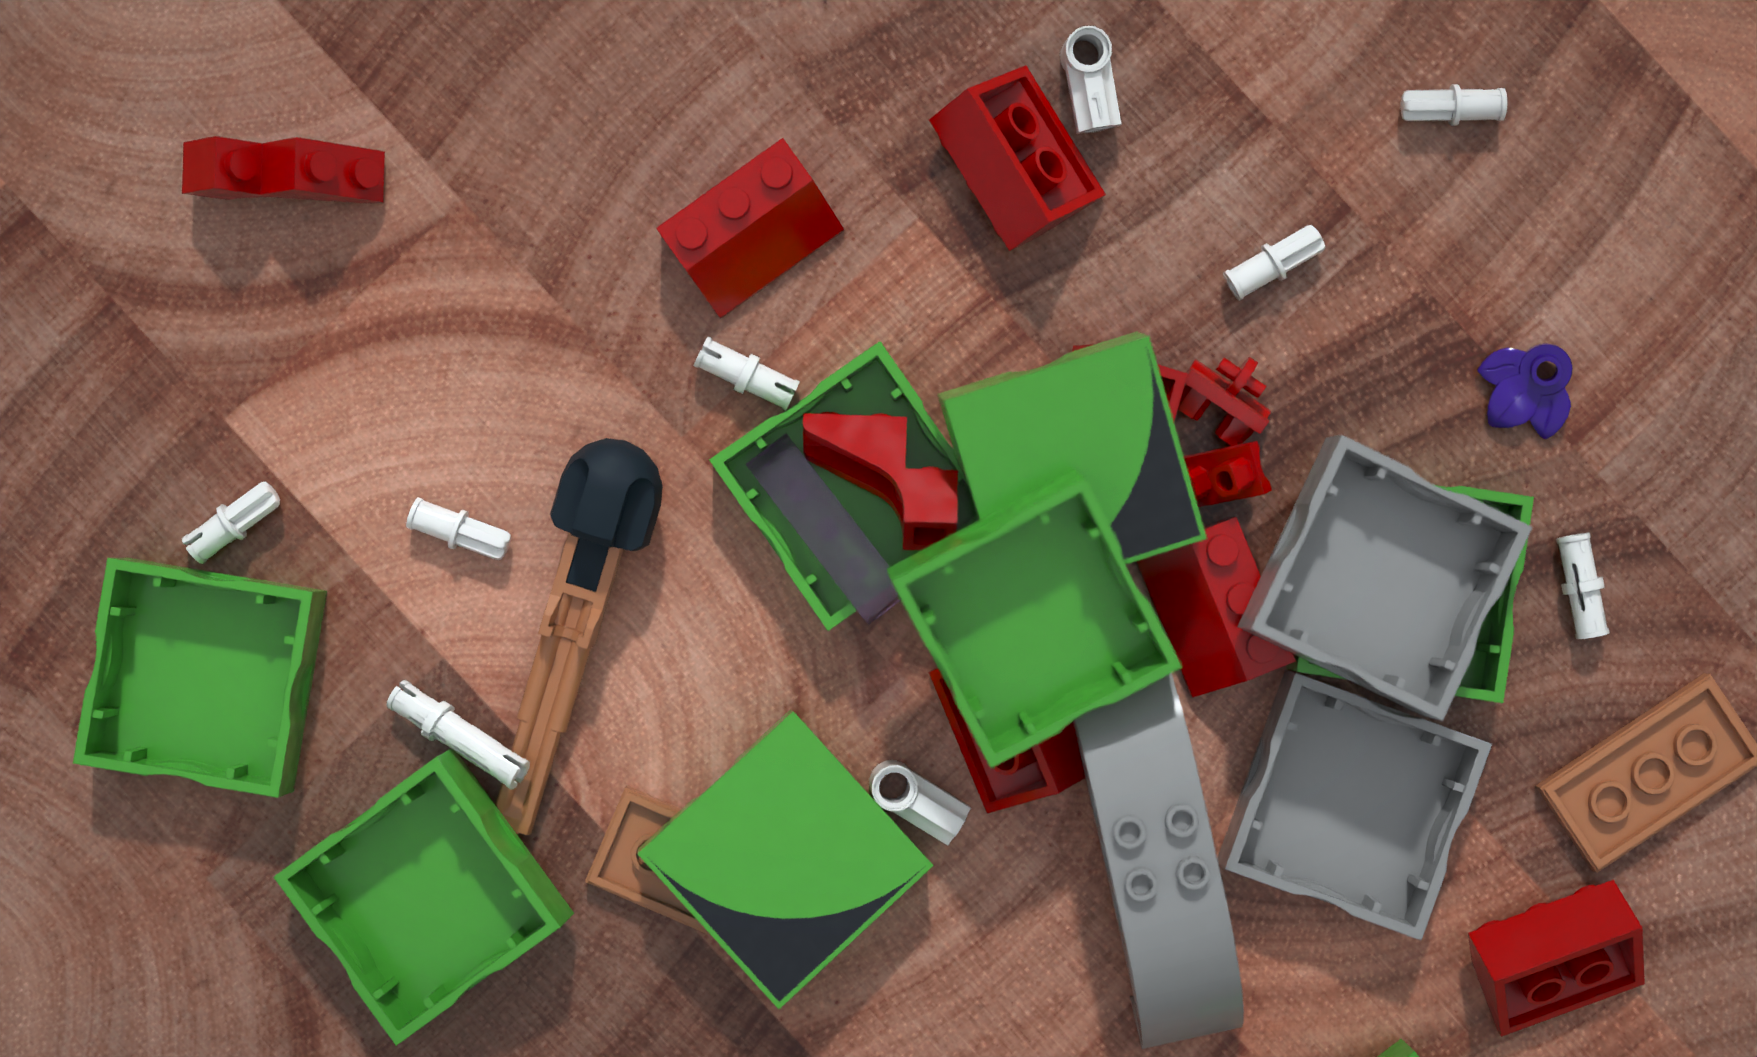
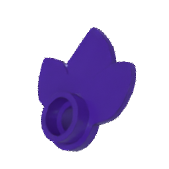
[1477,343,1573,439]

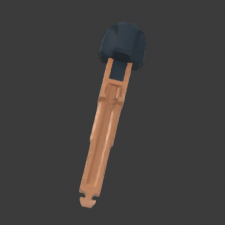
[495,438,663,843]

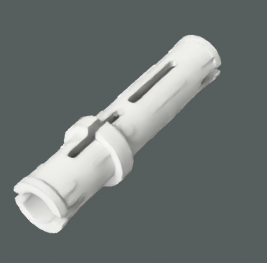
[387,680,530,790]

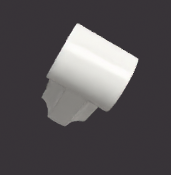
[1060,26,1121,134]
[869,760,971,845]

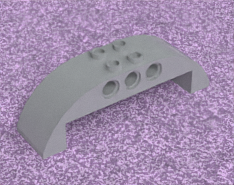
[1073,674,1244,1049]

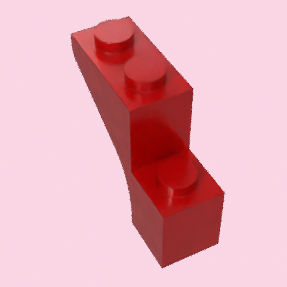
[182,136,385,204]
[803,412,958,550]

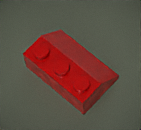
[929,65,1106,251]
[656,138,844,319]
[1136,516,1296,698]
[929,668,1085,814]
[1468,880,1645,1037]

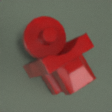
[1178,357,1271,446]
[1184,441,1272,507]

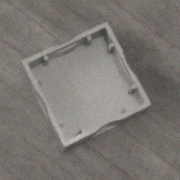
[1238,435,1532,721]
[1217,670,1492,941]

